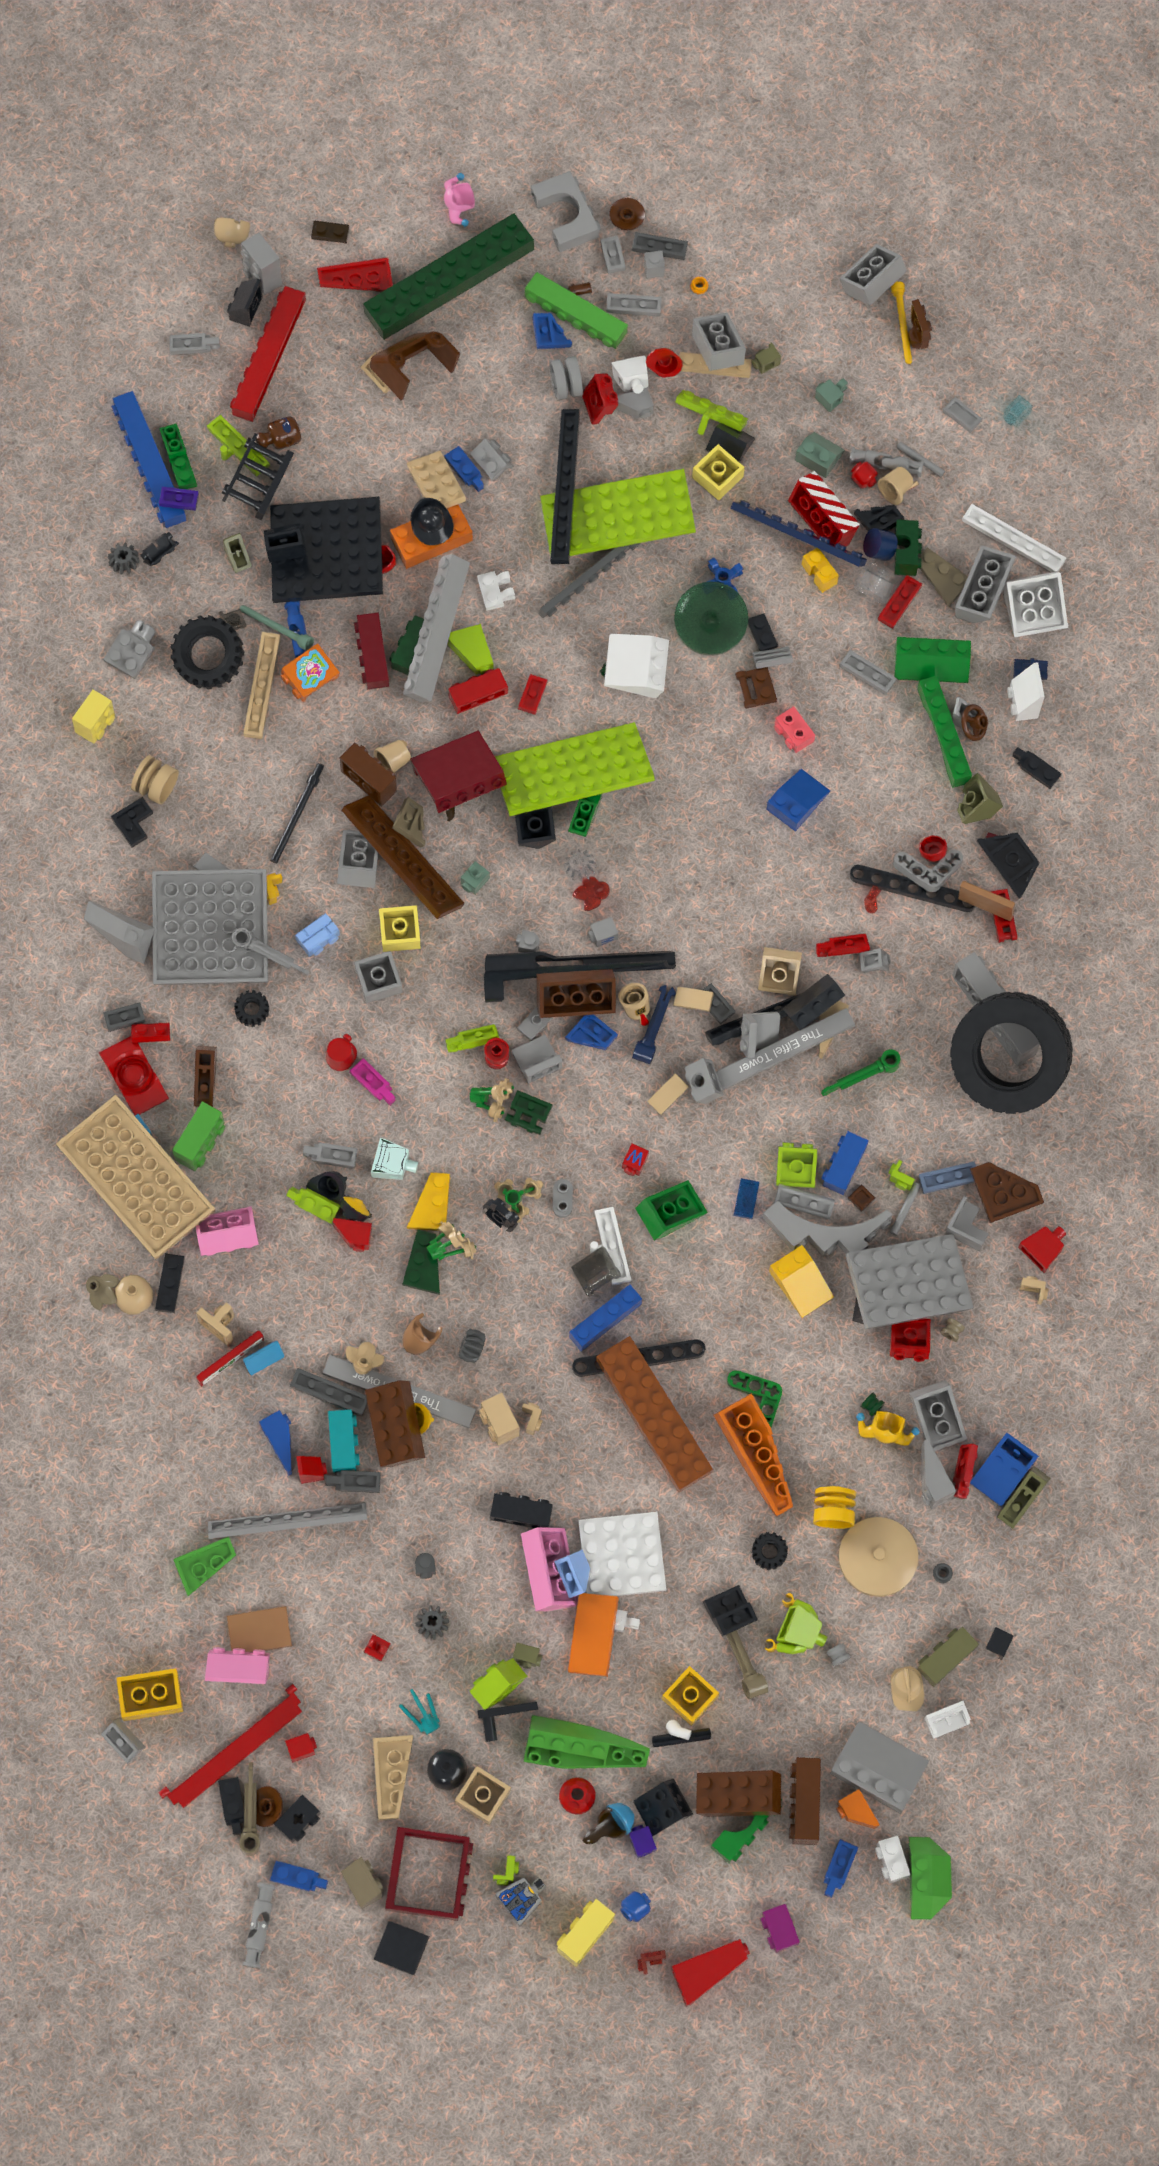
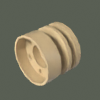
[131,755,179,804]

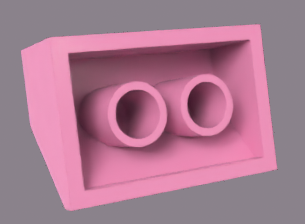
[196,1206,259,1256]
[205,1647,270,1684]

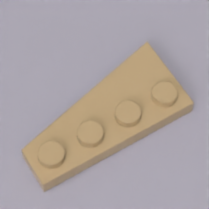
[373,1735,413,1820]

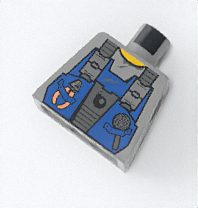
[495,1877,546,1927]

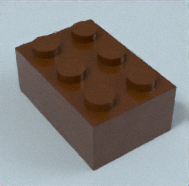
[339,743,397,807]

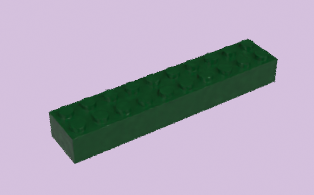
[363,213,535,340]

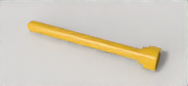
[891,282,912,364]

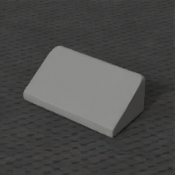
[101,1718,145,1764]

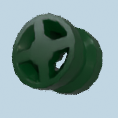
[860,1392,885,1417]

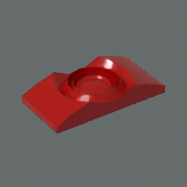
[99,1036,169,1116]

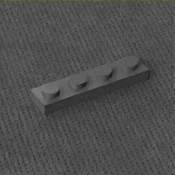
[290,1368,368,1416]

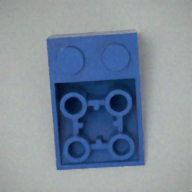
[970,1433,1039,1507]

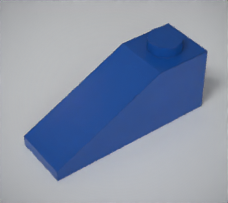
[259,1410,292,1475]

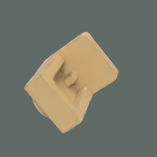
[1020,1276,1048,1305]
[522,1403,543,1436]

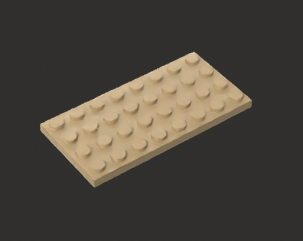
[56,1095,216,1260]

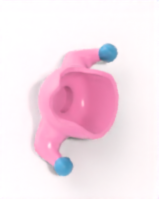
[444,173,475,227]

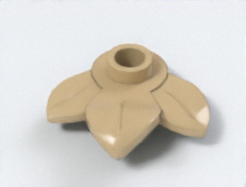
[346,1342,384,1375]

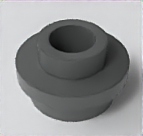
[933,1563,953,1583]

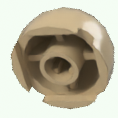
[214,218,250,248]
[114,1275,153,1315]

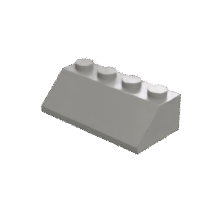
[955,545,1016,623]

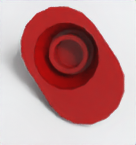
[646,348,683,378]

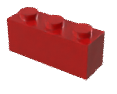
[448,668,508,714]

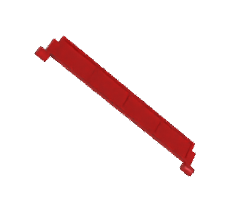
[158,1684,302,1808]

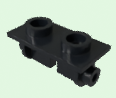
[141,532,179,566]

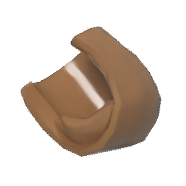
[402,1313,442,1355]

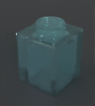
[1003,395,1033,428]

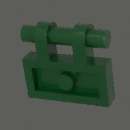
[505,1090,553,1135]

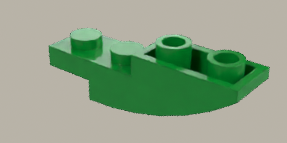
[159,423,197,490]
[568,794,602,837]

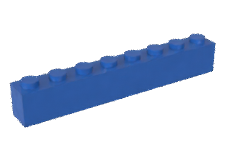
[111,391,186,528]

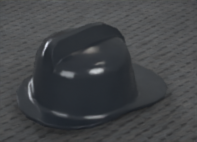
[306,1171,348,1202]

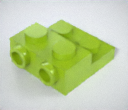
[776,1142,817,1188]

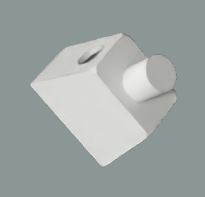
[611,355,649,394]

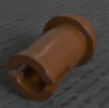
[568,282,592,296]

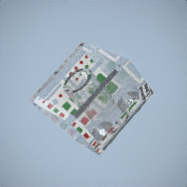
[853,559,904,604]

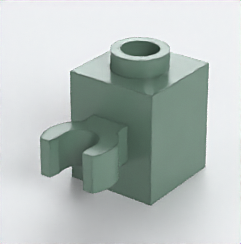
[815,378,848,412]
[461,861,490,895]

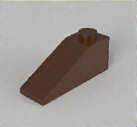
[194,1046,217,1107]

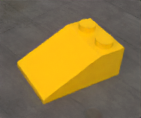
[769,1245,834,1318]

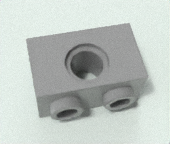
[684,1058,724,1104]

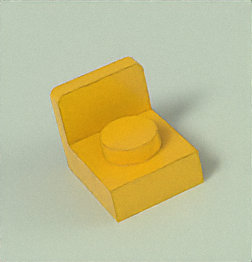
[267,873,282,905]

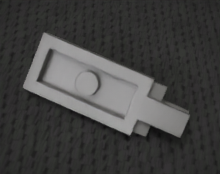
[169,333,220,355]
[303,1142,358,1169]

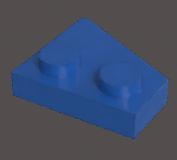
[532,313,572,349]
[565,1015,618,1050]

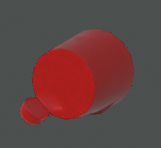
[326,1034,357,1071]

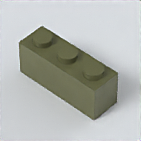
[917,1626,979,1687]

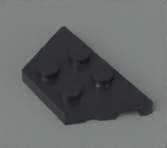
[977,832,1040,899]

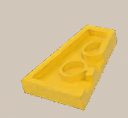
[407,1173,450,1231]

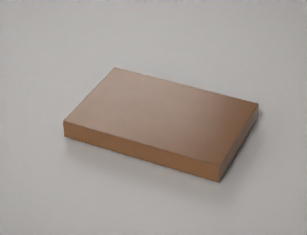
[959,881,1015,921]
[227,1606,292,1652]

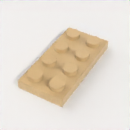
[407,451,466,508]

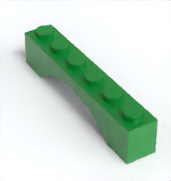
[917,676,972,788]

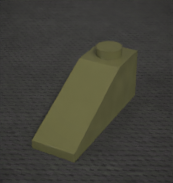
[997,1467,1051,1529]

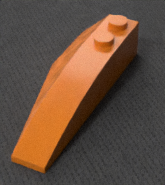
[713,1393,794,1517]

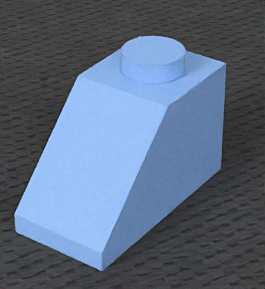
[554,1549,590,1598]

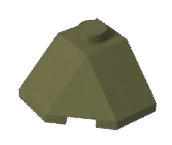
[957,773,1003,824]

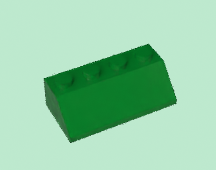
[894,637,971,683]

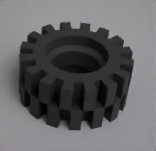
[234,990,269,1027]
[752,1532,788,1570]

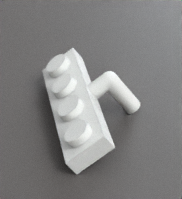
[590,1207,631,1286]

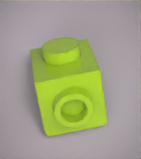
[888,1160,915,1191]
[493,1855,519,1886]

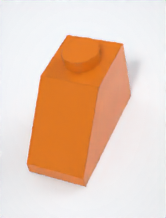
[836,1789,880,1829]

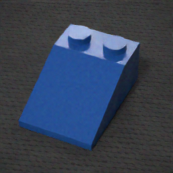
[766,769,830,832]

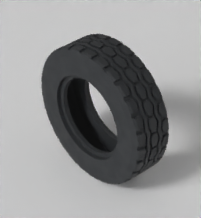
[950,992,1073,1114]

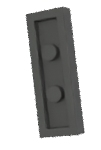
[632,232,688,260]

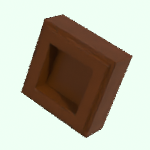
[848,1184,876,1212]

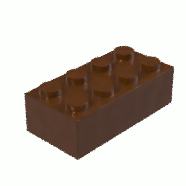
[536,969,616,1018]
[365,1380,426,1467]
[789,1757,821,1845]
[696,1770,781,1817]

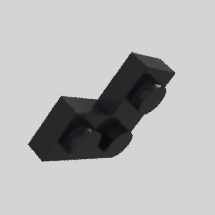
[111,797,153,848]

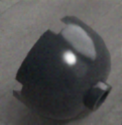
[427,1749,467,1790]

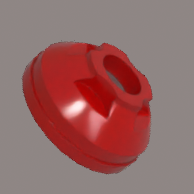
[559,1777,596,1815]

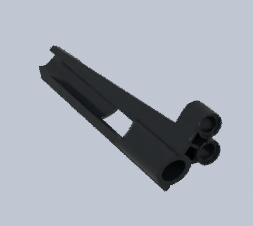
[484,951,676,1003]

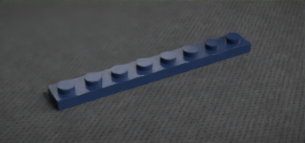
[730,500,867,567]

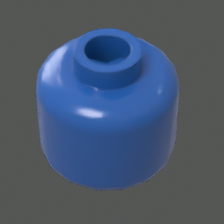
[620,1891,651,1922]

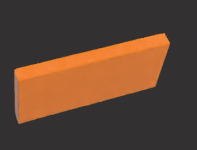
[568,1593,619,1677]

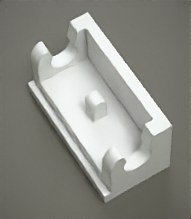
[924,1701,971,1739]

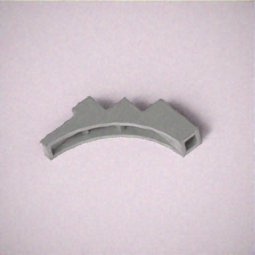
[762,1201,892,1256]

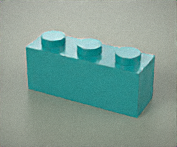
[328,1409,360,1473]

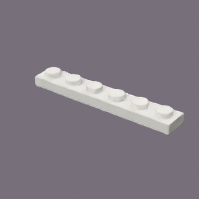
[962,504,1066,572]

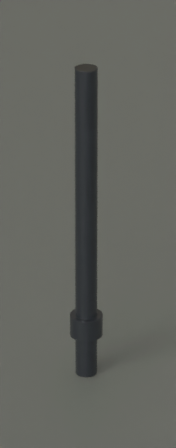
[270,763,324,864]

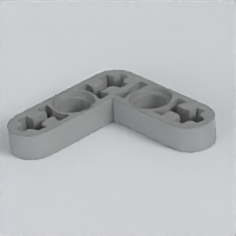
[893,850,963,892]

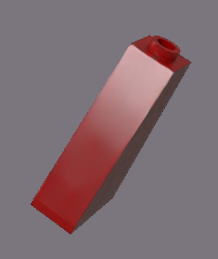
[671,1939,750,2007]

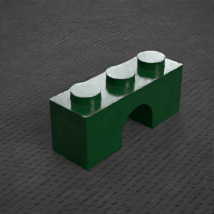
[894,519,922,576]

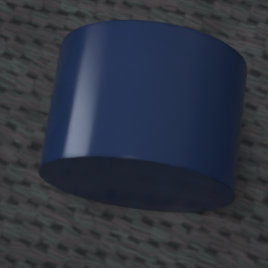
[863,528,897,561]

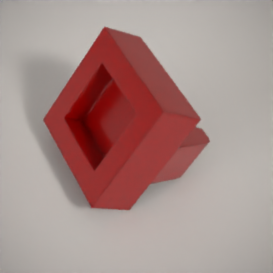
[364,1634,391,1662]

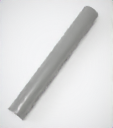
[896,442,945,477]
[890,1182,921,1236]

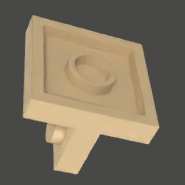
[196,1303,234,1347]

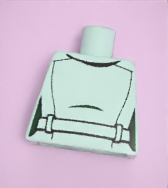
[371,1138,419,1180]

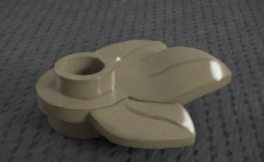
[86,1274,120,1310]

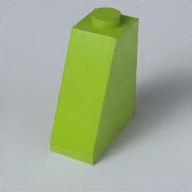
[447,624,494,675]

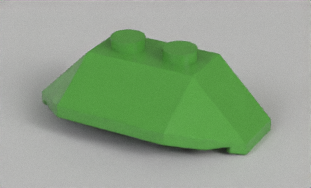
[909,1837,952,1919]

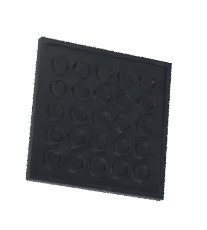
[270,496,383,603]

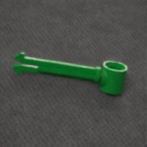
[821,1049,901,1096]

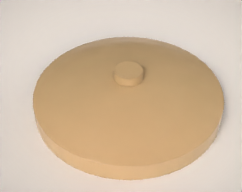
[839,1517,918,1597]

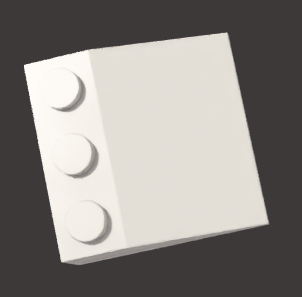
[1003,572,1068,637]
[604,634,669,698]

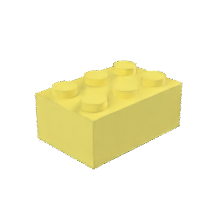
[557,1899,615,1967]

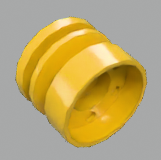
[813,1486,856,1529]

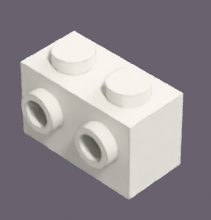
[875,1836,910,1884]

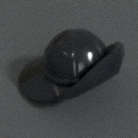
[410,498,454,545]

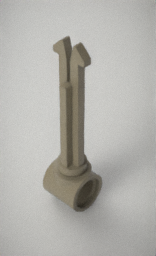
[726,1630,768,1699]
[239,1762,260,1856]

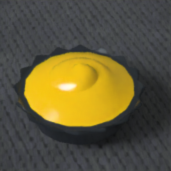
[340,1194,372,1222]

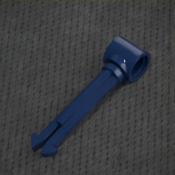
[632,985,676,1065]

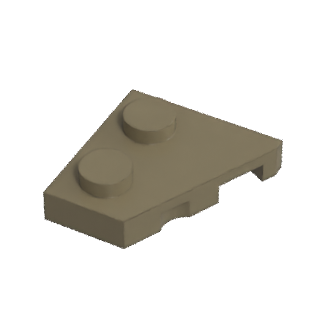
[392,797,425,848]

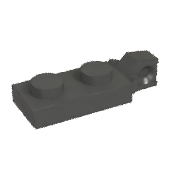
[325,1470,381,1493]

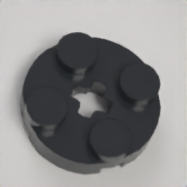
[483,1198,520,1232]

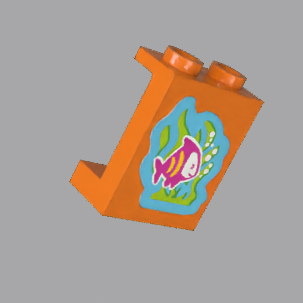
[281,643,340,702]

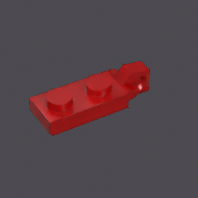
[816,934,870,957]
[953,1443,978,1499]

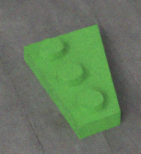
[173,1537,236,1596]

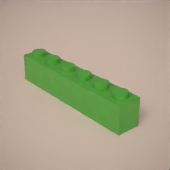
[525,272,628,349]

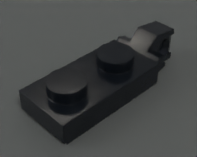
[1012,747,1062,789]
[218,1777,244,1836]

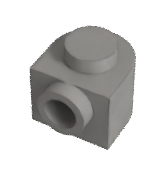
[516,930,539,952]

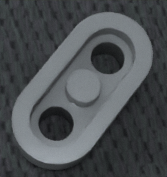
[553,1179,573,1218]

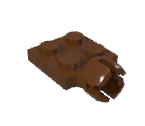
[908,299,932,349]

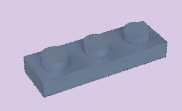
[918,1161,976,1194]

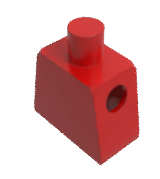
[1018,1226,1067,1273]

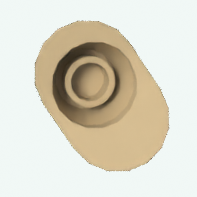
[890,1666,924,1711]

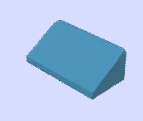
[243,1341,284,1375]

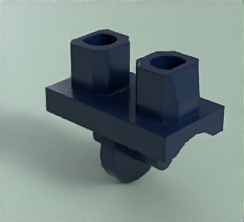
[1013,658,1048,680]

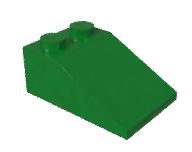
[635,1180,708,1241]

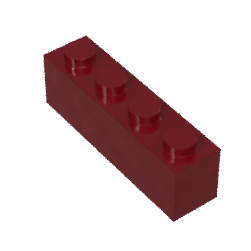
[354,612,389,690]

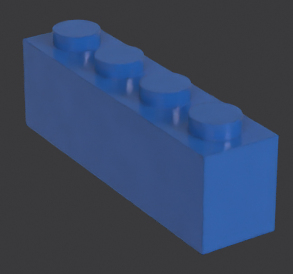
[569,1285,642,1352]

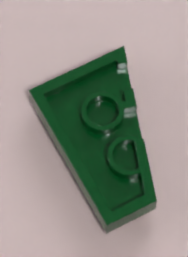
[402,1229,440,1295]

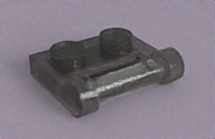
[571,1246,621,1297]

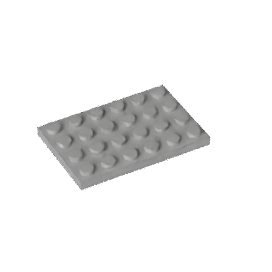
[846,1234,974,1330]

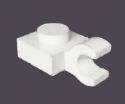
[614,1609,640,1632]

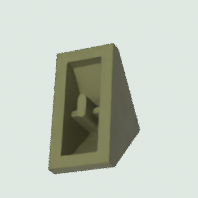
[223,533,252,573]

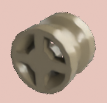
[940,1318,965,1342]

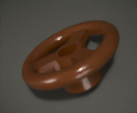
[961,704,988,741]

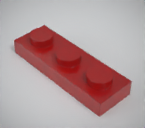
[878,576,922,629]

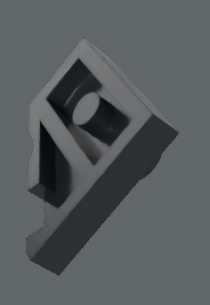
[854,505,904,531]

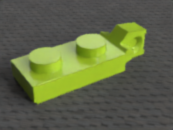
[445,1024,499,1053]
[286,1187,340,1224]

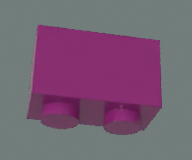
[760,1903,800,1953]

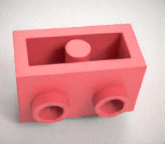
[774,706,815,753]

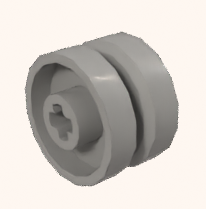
[550,356,583,401]

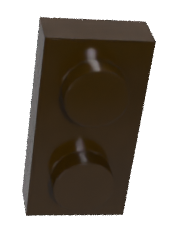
[311,220,349,243]

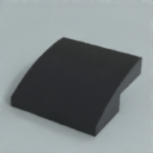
[703,1585,758,1636]
[373,1921,429,1975]

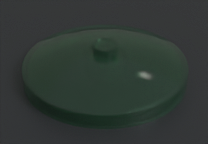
[674,582,748,656]

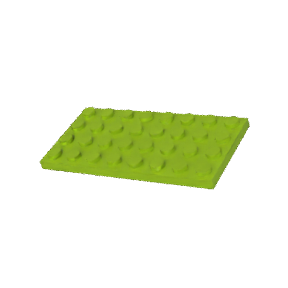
[540,469,696,557]
[495,722,655,816]

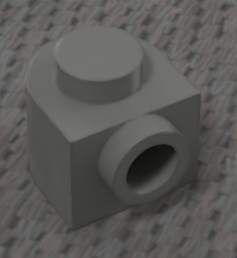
[415,1553,436,1579]

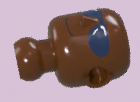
[256,416,301,450]

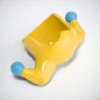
[856,1411,920,1446]

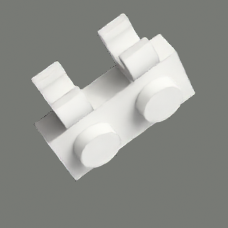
[477,571,515,611]

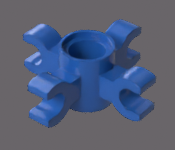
[702,558,744,600]

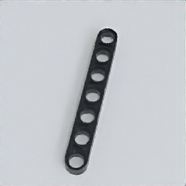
[850,865,976,912]
[572,1339,706,1377]

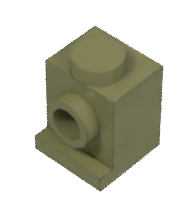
[751,343,781,374]
[513,1642,543,1669]

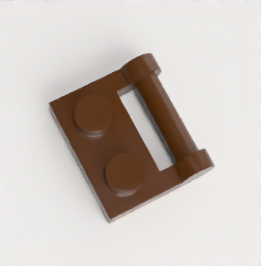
[735,667,777,709]

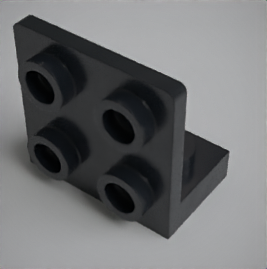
[633,1779,693,1836]

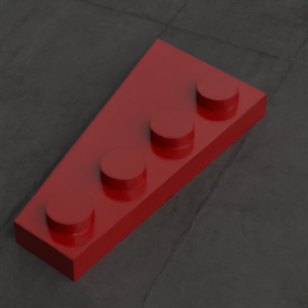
[317,257,393,292]

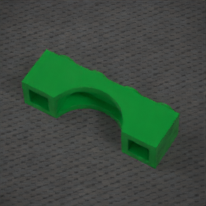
[711,1799,782,1863]

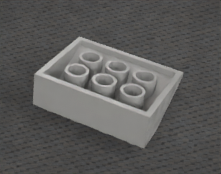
[830,1721,929,1814]

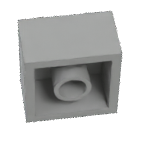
[354,951,403,1004]

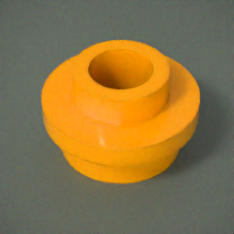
[690,276,708,294]

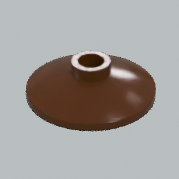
[609,198,645,230]
[256,1786,283,1827]

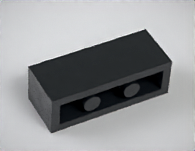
[783,974,845,1030]
[490,1492,553,1528]

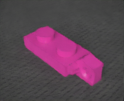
[349,1058,396,1106]

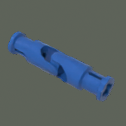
[284,601,307,658]

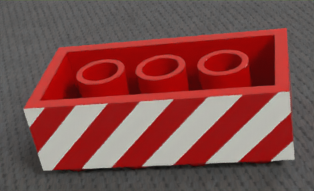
[788,471,860,547]

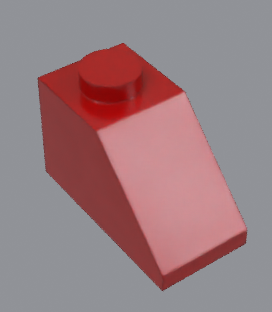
[333,1218,372,1252]
[296,1456,327,1484]

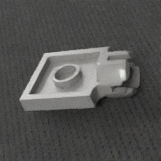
[103,620,155,679]

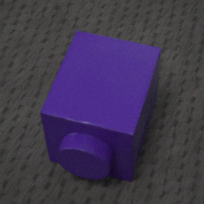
[629,1825,657,1859]

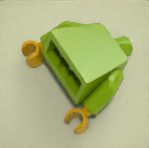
[765,1593,827,1654]

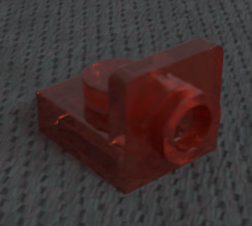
[637,1950,666,1976]

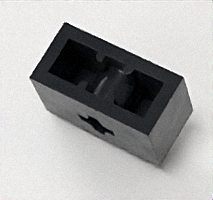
[274,1794,321,1843]

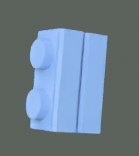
[295,913,340,957]

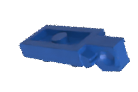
[444,446,484,492]
[823,1839,859,1898]
[270,1861,328,1892]

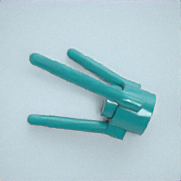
[399,1689,440,1735]

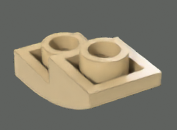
[674,987,714,1012]
[647,1073,689,1115]

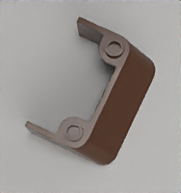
[369,331,461,400]

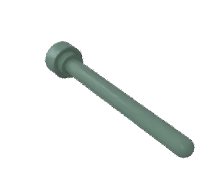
[240,605,314,651]

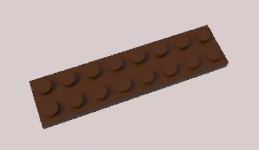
[341,795,465,919]

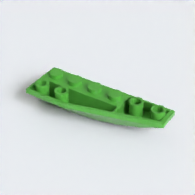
[523,1715,650,1769]

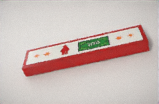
[196,1330,264,1387]

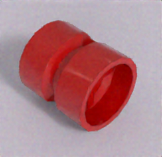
[484,1038,509,1069]

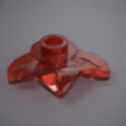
[573,876,610,911]

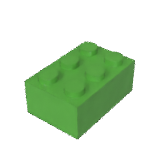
[173,1102,226,1171]

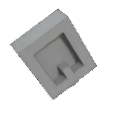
[859,948,891,973]

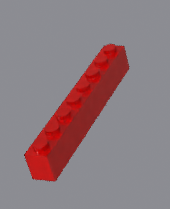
[230,286,306,422]

